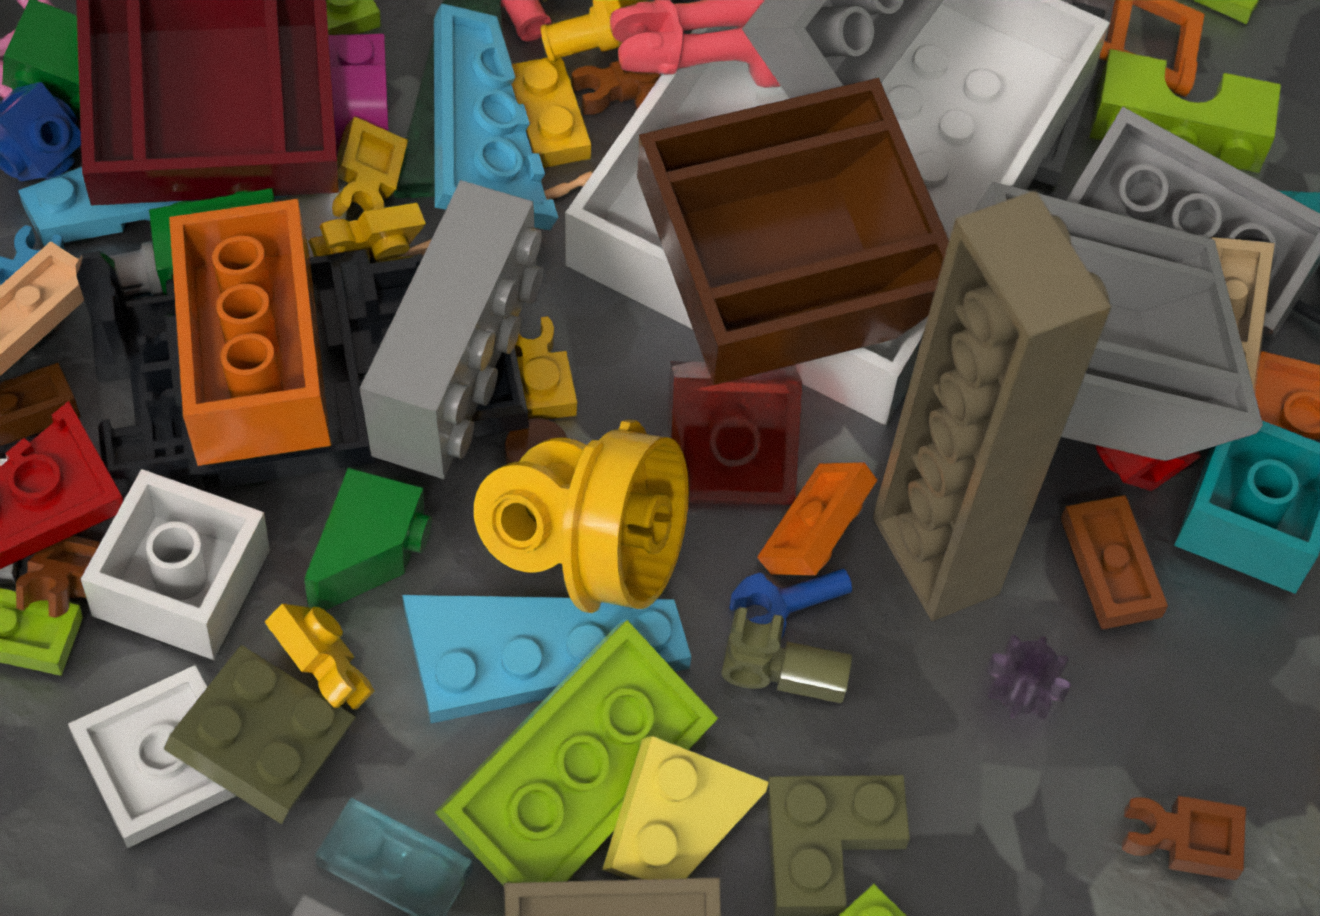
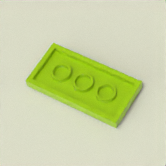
[434,620,718,886]

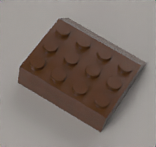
[637,77,949,385]

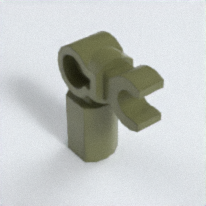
[721,607,852,704]

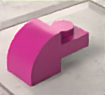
[328,34,389,155]

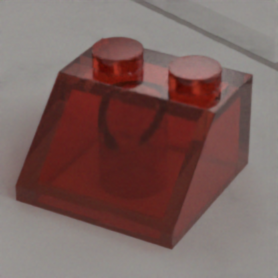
[667,361,802,505]

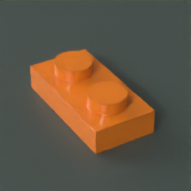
[757,462,878,576]

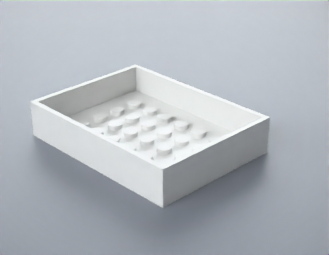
[565,0,1110,426]

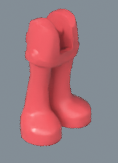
[610,0,781,88]

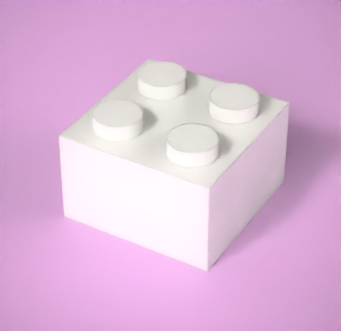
[81,469,270,660]

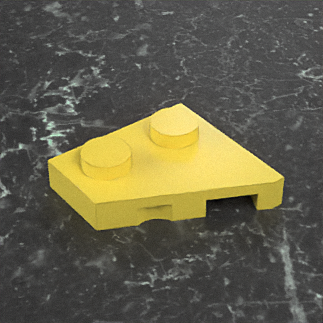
[602,736,769,880]

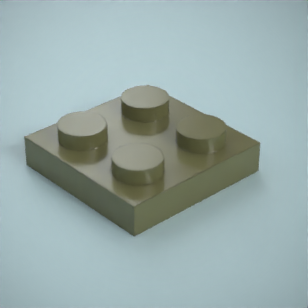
[163,645,355,824]

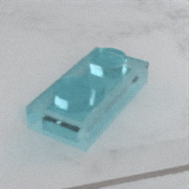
[315,797,472,916]

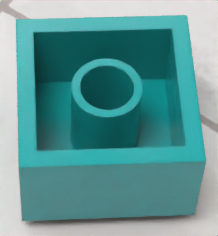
[1174,420,1320,594]

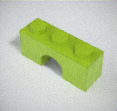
[1089,49,1281,173]

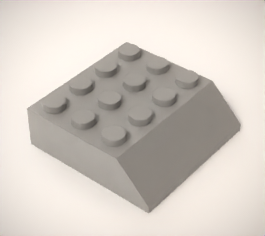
[973,181,1263,461]

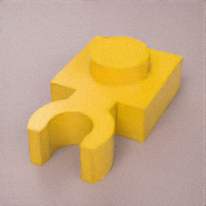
[332,116,408,218]
[308,203,426,262]
[515,316,577,420]
[265,603,375,710]

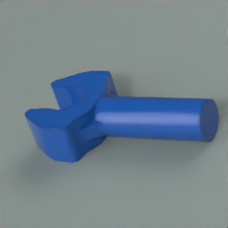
[729,569,852,639]

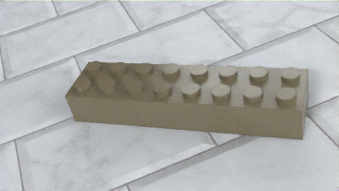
[872,190,1111,621]

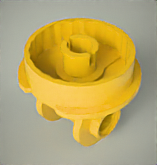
[474,419,689,613]

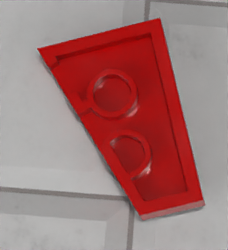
[0,401,123,569]

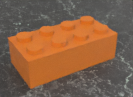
[169,199,331,466]

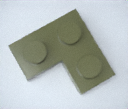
[766,775,910,916]

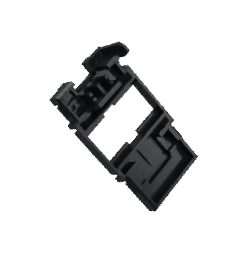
[75,249,529,495]

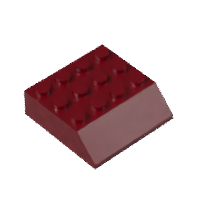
[76,0,339,206]

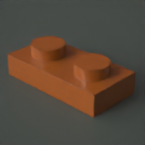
[1061,495,1168,630]

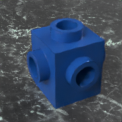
[0,82,81,182]

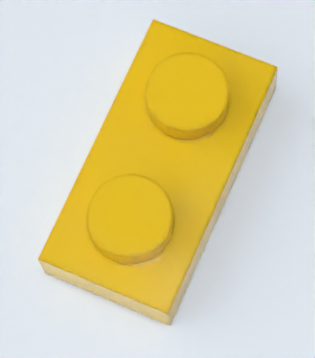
[512,57,591,168]

